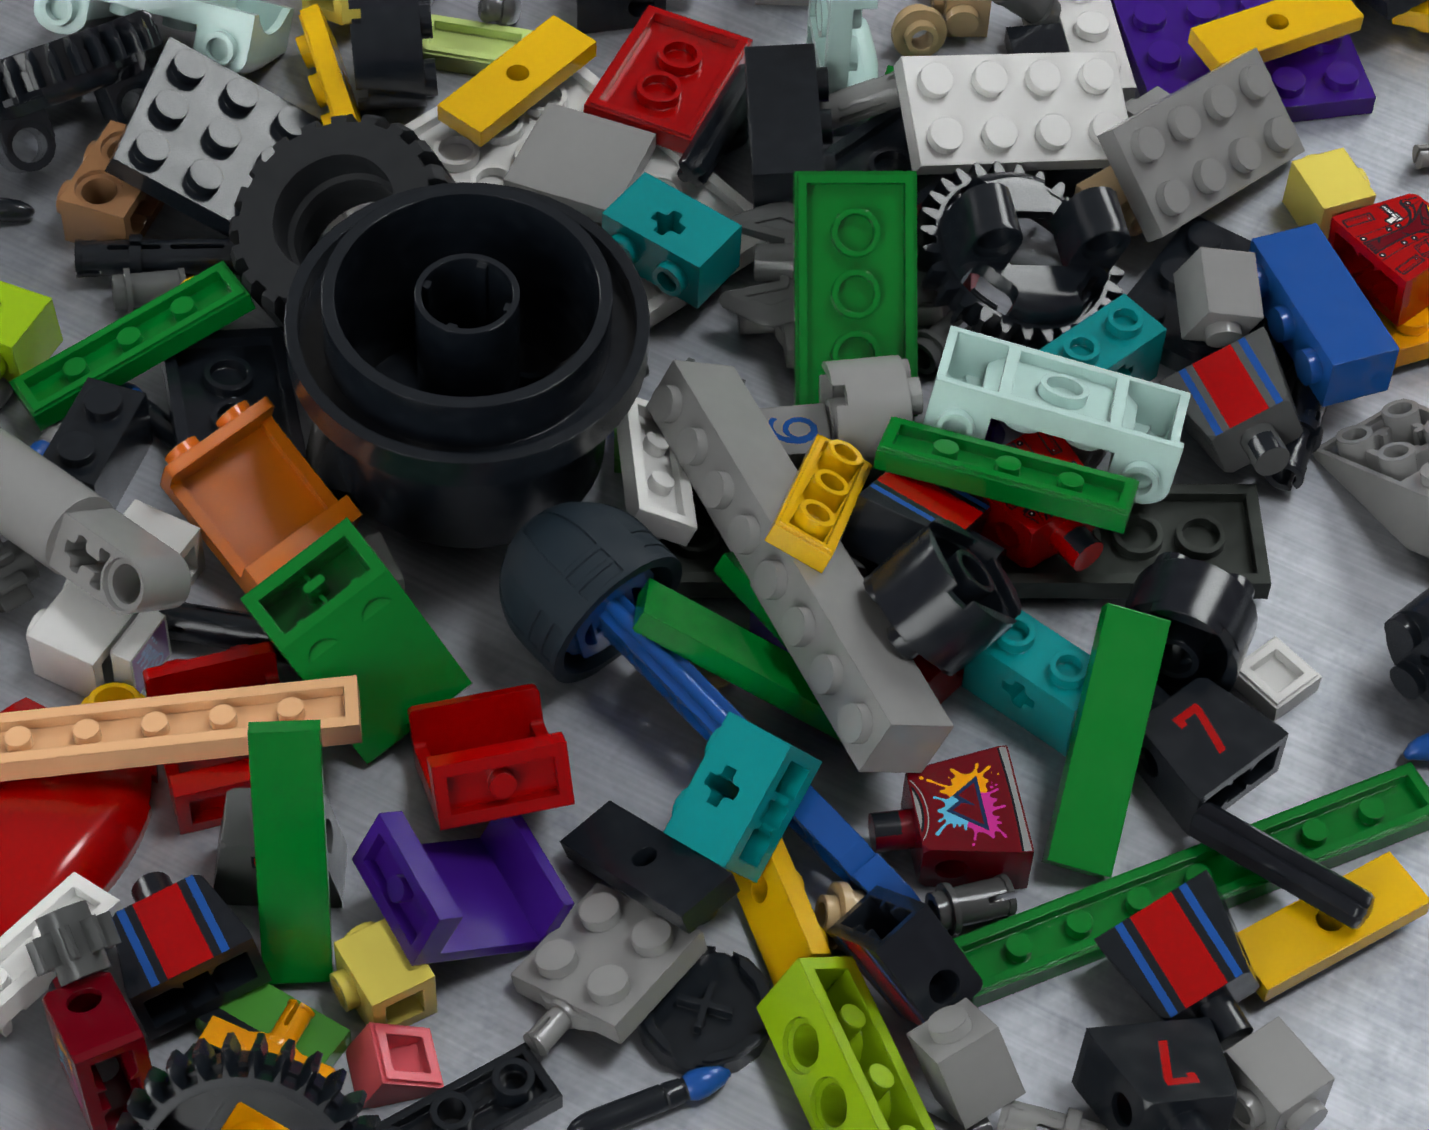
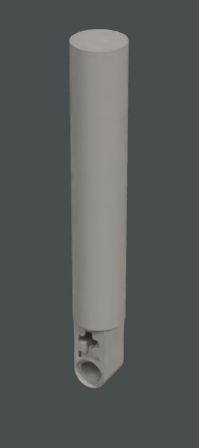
[0,427,191,615]

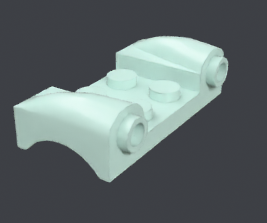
[34,0,294,75]
[806,0,878,137]
[923,325,1191,504]

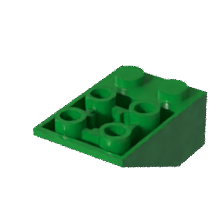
[240,517,472,765]

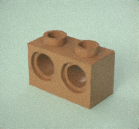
[56,120,165,243]

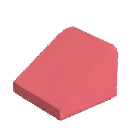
[346,1022,444,1108]

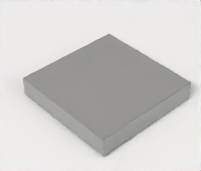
[503,102,656,223]

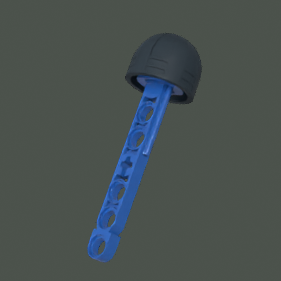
[499,502,921,901]

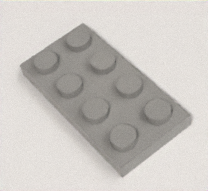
[1097,47,1305,242]

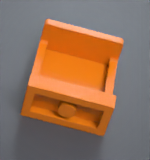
[160,396,363,594]

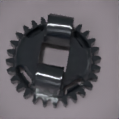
[0,10,164,173]
[917,161,1131,350]
[116,1032,381,1130]

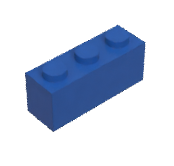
[1249,223,1400,407]

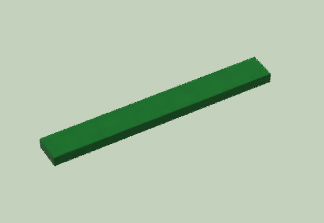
[953,762,1429,1008]

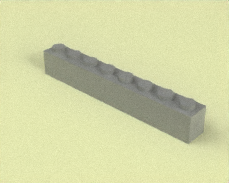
[646,360,954,773]

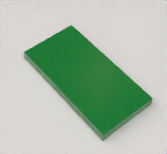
[793,171,918,417]

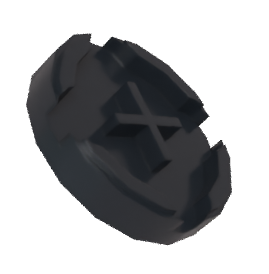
[637,946,771,1075]

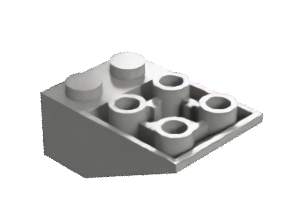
[1313,398,1429,558]

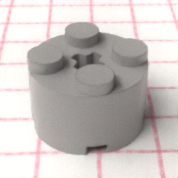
[819,355,923,483]

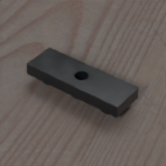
[560,800,740,934]
[378,1042,563,1130]

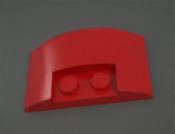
[0,697,158,936]

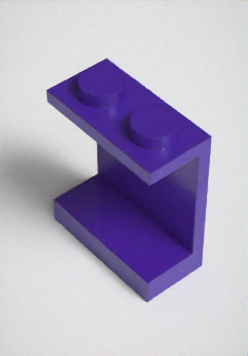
[352,811,575,966]

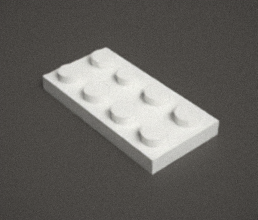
[893,51,1128,175]

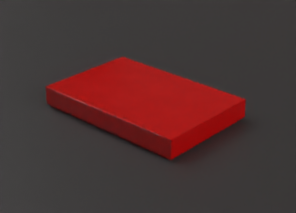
[583,5,753,154]

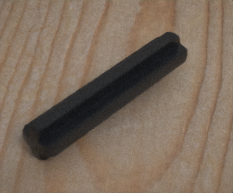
[677,64,747,187]
[1189,802,1375,929]

